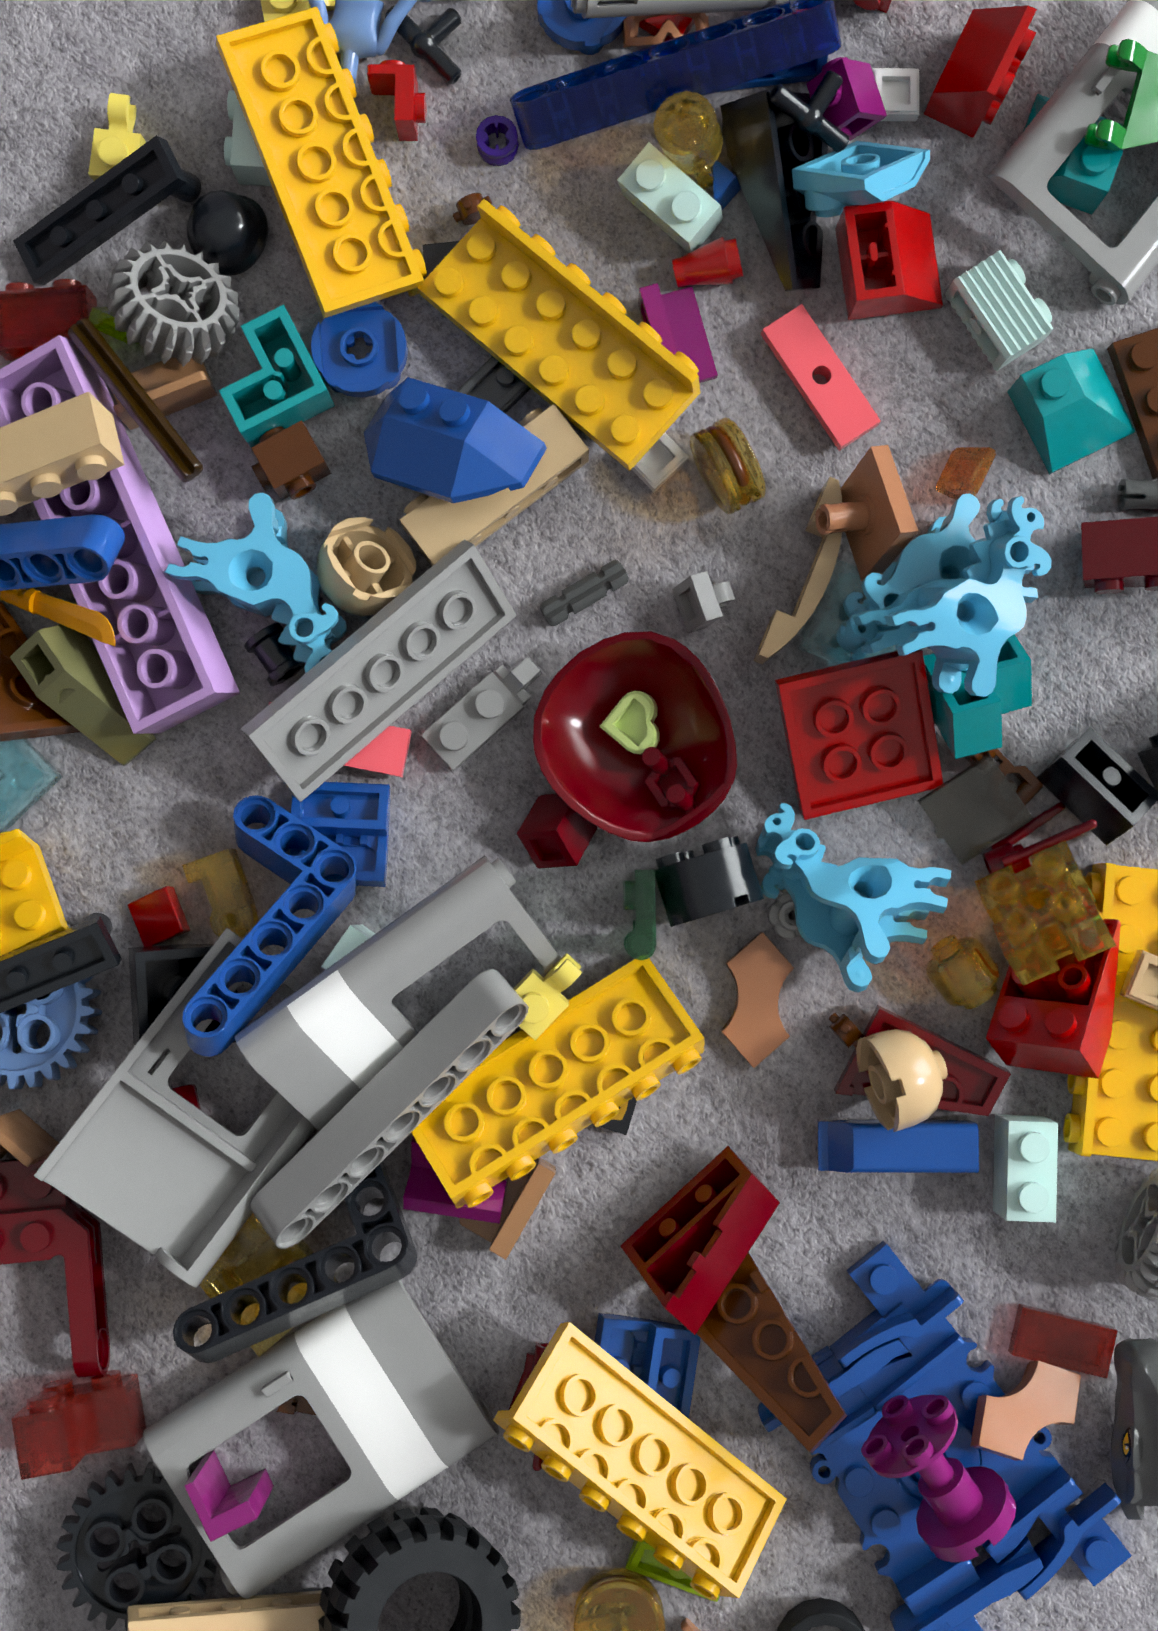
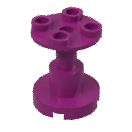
[861,1395,1016,1562]

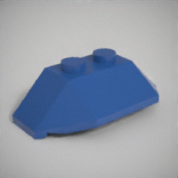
[364,377,547,504]

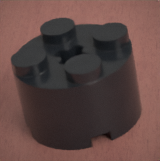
[653,836,764,927]

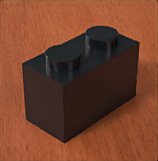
[1037,727,1158,845]

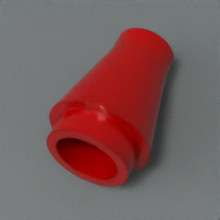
[672,236,743,288]

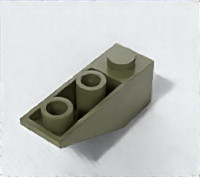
[10,624,156,766]

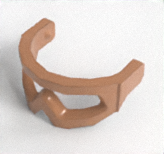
[622,13,709,48]

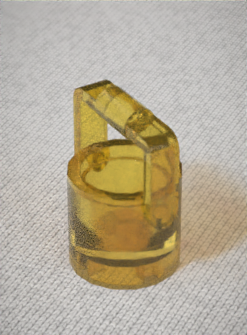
[653,91,723,190]

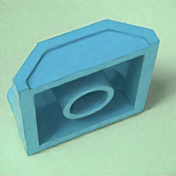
[792,141,930,217]

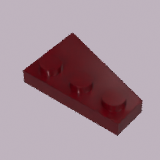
[834,1005,1011,1116]

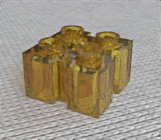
[975,840,1116,986]

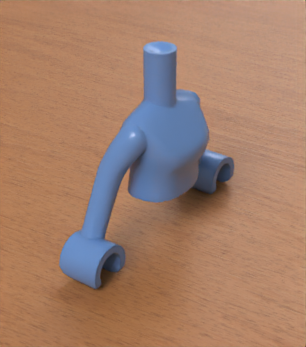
[308,0,432,83]

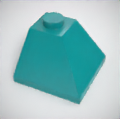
[1023,94,1124,215]
[1007,348,1136,475]

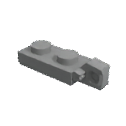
[421,657,541,771]

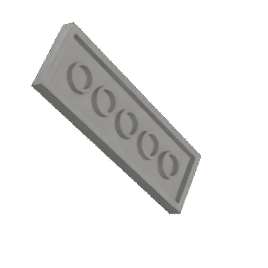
[241,539,517,802]

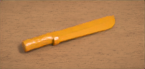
[0,588,115,646]

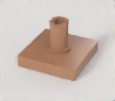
[815,445,918,581]

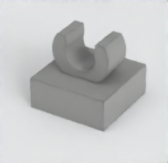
[672,571,735,633]

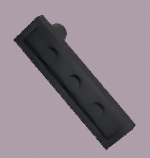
[13,135,201,285]
[0,913,122,1013]

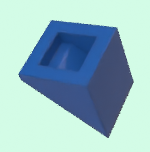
[713,159,741,210]

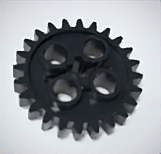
[56,1462,217,1631]

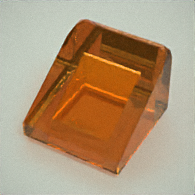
[936,447,996,500]

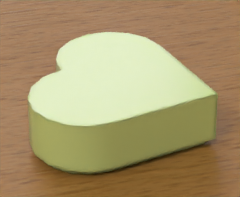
[599,691,660,755]

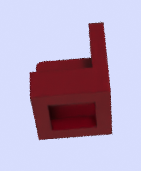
[517,793,597,869]

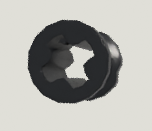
[244,623,306,687]

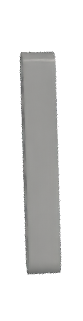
[250,969,529,1249]

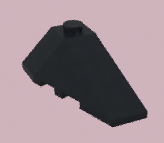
[720,90,828,291]

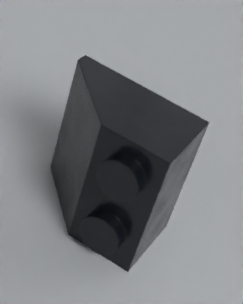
[128,944,237,1045]

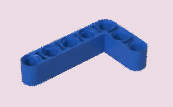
[0,514,125,591]
[182,795,357,1057]

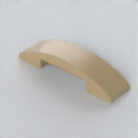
[753,477,842,664]

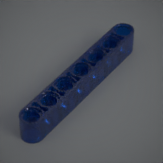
[510,0,842,150]

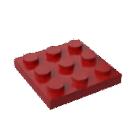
[775,649,944,820]

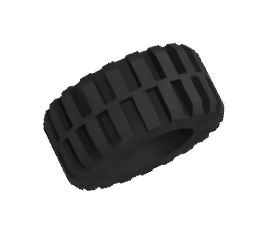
[318,1507,521,1631]

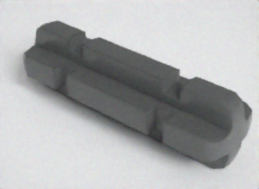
[540,560,629,626]

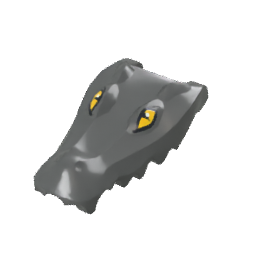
[1111,1338,1158,1520]

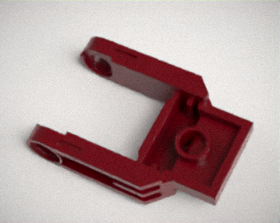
[0,1158,110,1378]

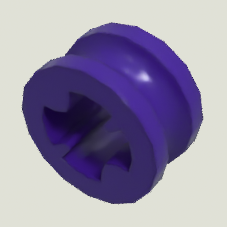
[476,115,519,166]

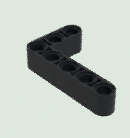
[173,1161,417,1363]

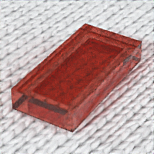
[1008,1304,1118,1379]

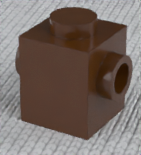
[251,420,332,500]

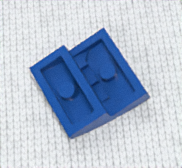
[290,782,390,887]
[594,1313,701,1419]

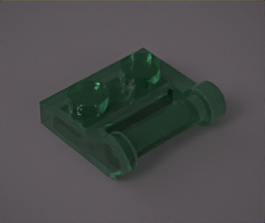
[623,869,656,960]

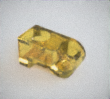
[182,849,259,939]

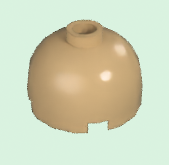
[317,517,416,616]
[856,1029,947,1132]

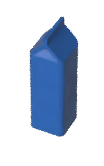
[818,1120,979,1173]

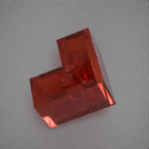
[11,1370,146,1480]

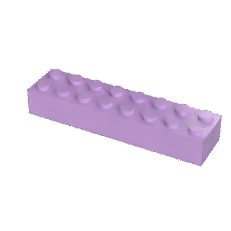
[0,335,240,734]

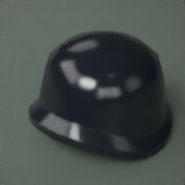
[187,190,268,276]

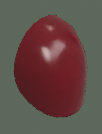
[533,631,737,842]

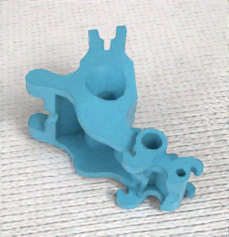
[165,492,347,674]
[836,493,1038,662]
[852,496,1052,697]
[755,803,951,993]

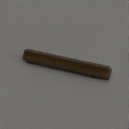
[68,318,203,483]

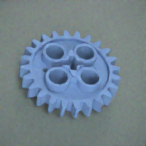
[0,976,102,1089]

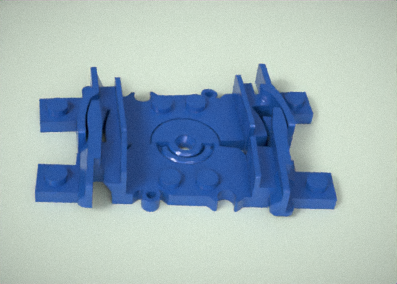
[757,1241,1132,1631]

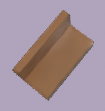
[113,357,218,430]
[0,1109,59,1167]
[459,1157,556,1260]

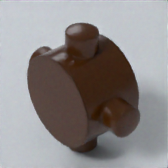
[453,193,492,225]
[829,1013,863,1048]

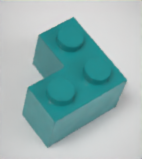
[219,304,335,447]
[923,634,1032,759]

